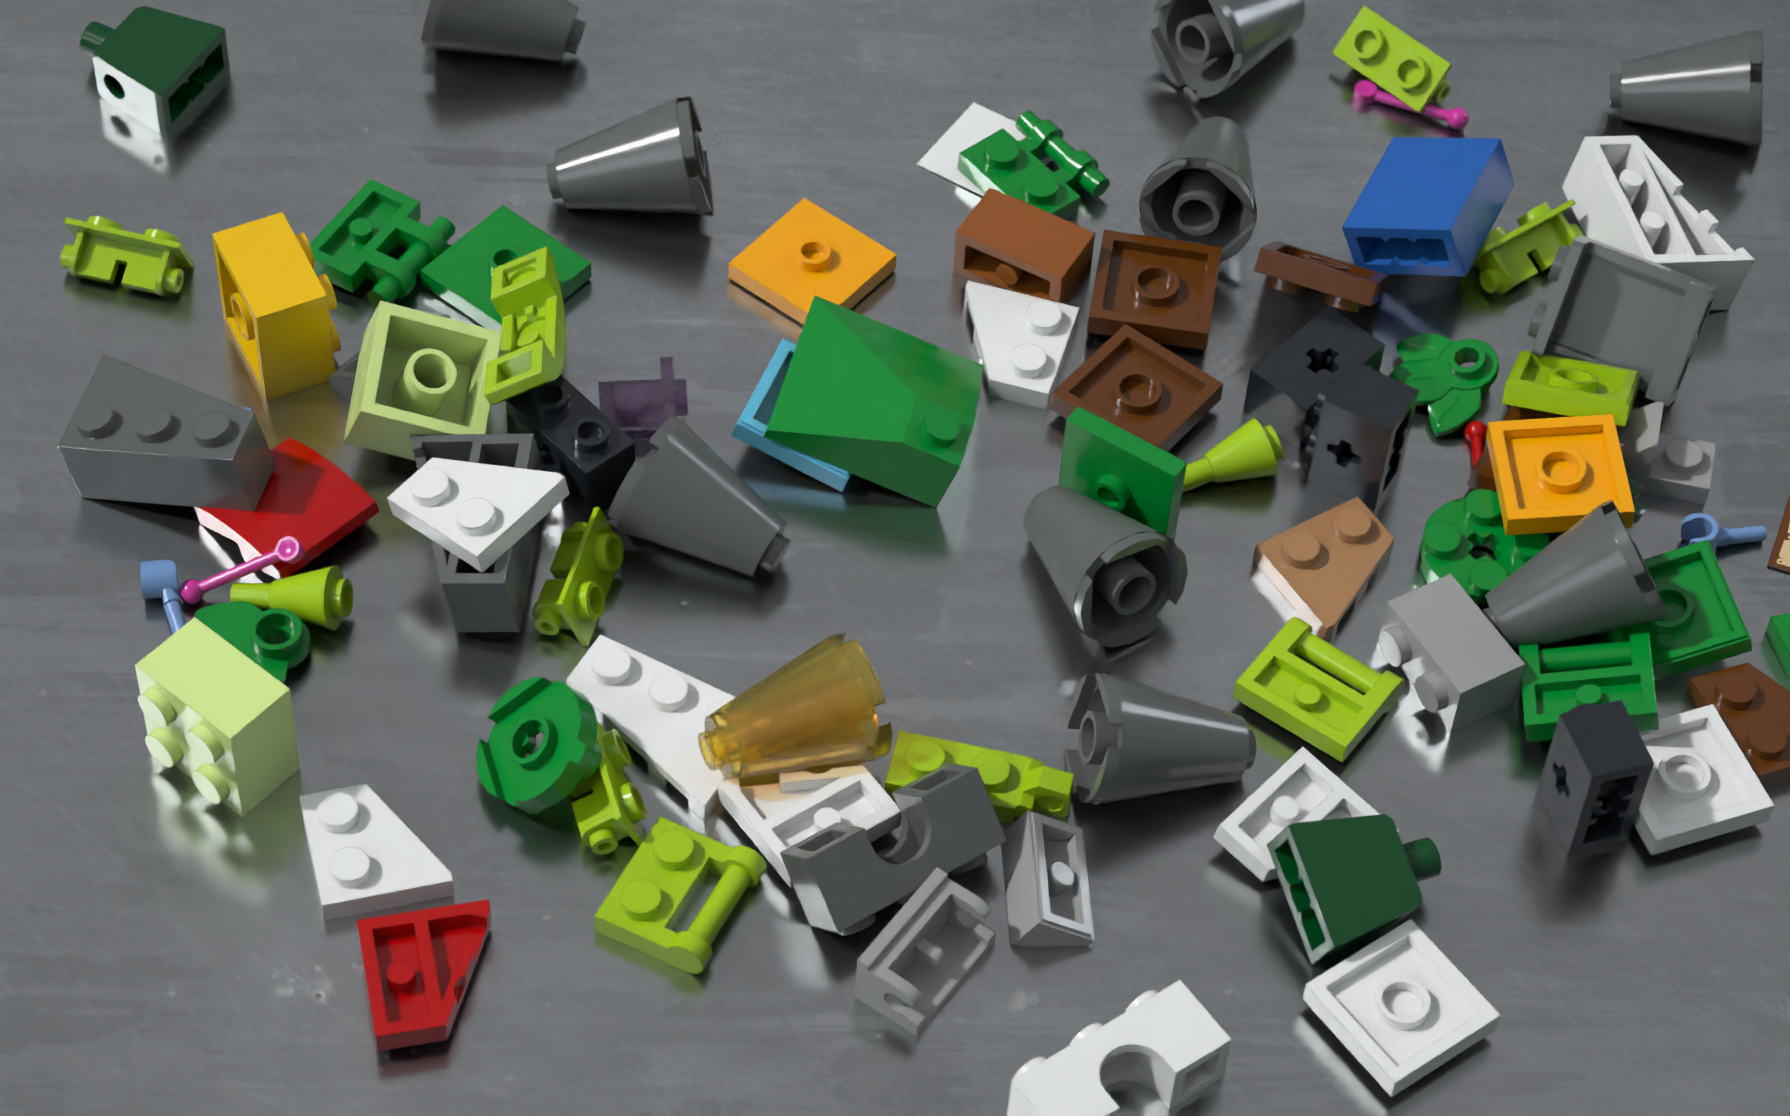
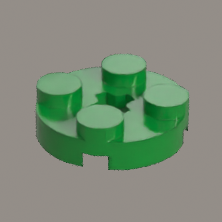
[1420,489,1550,605]
[476,677,602,814]

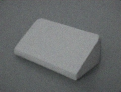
[1001,810,1094,947]

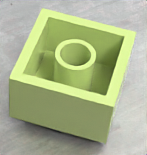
[343,301,502,461]
[135,617,300,817]

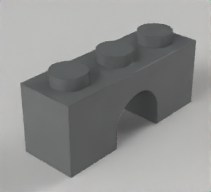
[780,763,1007,935]

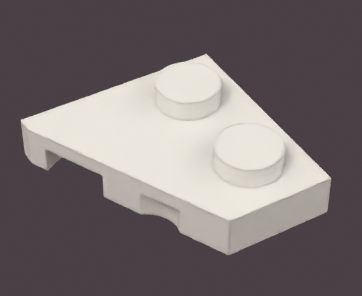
[964,280,1080,410]
[387,457,569,573]
[1213,747,1399,882]
[718,765,901,888]
[299,783,454,921]

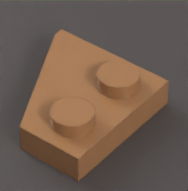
[1253,496,1395,642]

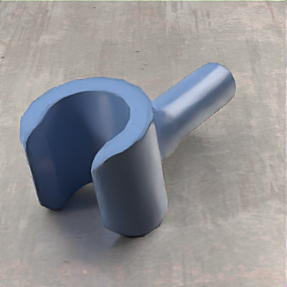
[1681,513,1767,554]
[140,560,186,634]

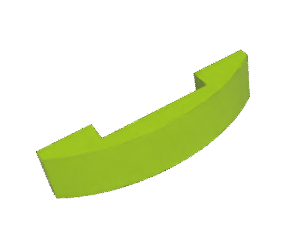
[484,246,567,405]

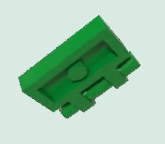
[957,110,1110,220]
[310,179,456,308]

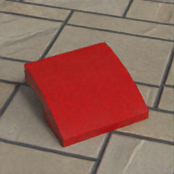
[194,437,380,579]

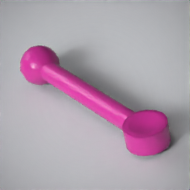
[1354,80,1469,130]
[179,536,304,604]

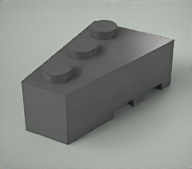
[57,354,276,512]
[410,434,544,632]

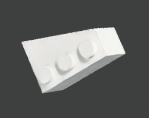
[1562,135,1754,310]

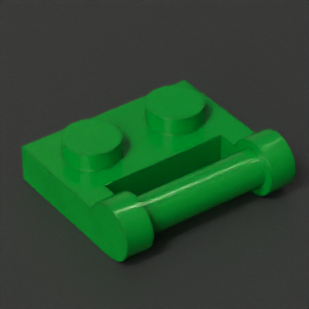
[1519,632,1660,742]

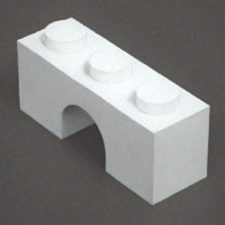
[1007,980,1232,1116]

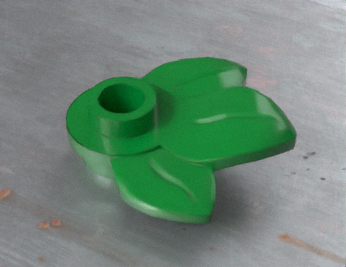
[1388,333,1499,437]
[195,601,311,684]

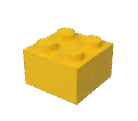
[212,212,341,401]

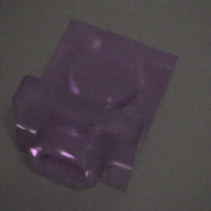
[598,357,688,443]

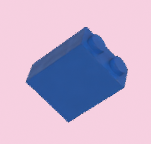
[1342,137,1515,276]

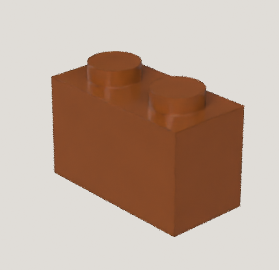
[952,188,1095,305]

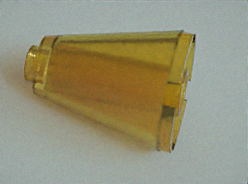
[698,632,892,779]

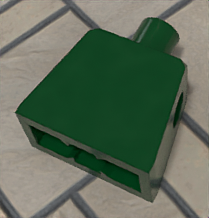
[80,6,230,138]
[1267,814,1441,965]

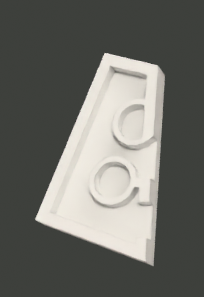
[566,634,770,822]

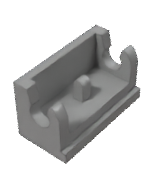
[855,867,996,1036]

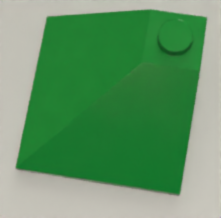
[763,295,983,508]

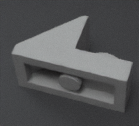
[1616,401,1716,505]

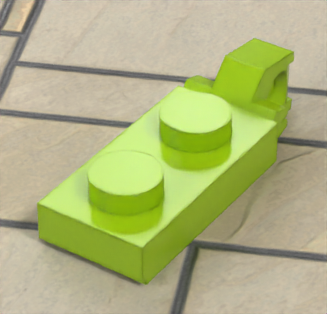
[884,730,1074,824]

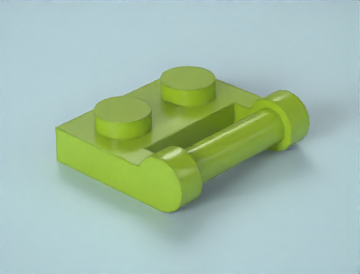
[1233,616,1405,763]
[594,816,767,974]

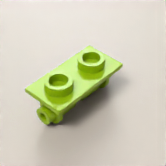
[1332,6,1453,113]
[1470,199,1583,294]
[60,216,195,296]
[532,507,624,647]
[569,721,648,855]

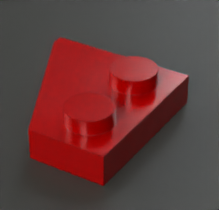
[357,899,492,1051]

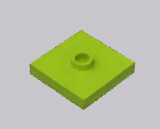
[1502,350,1641,427]

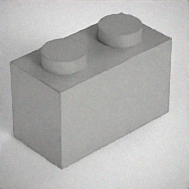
[1378,573,1525,732]

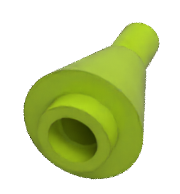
[1182,418,1284,493]
[230,565,353,630]

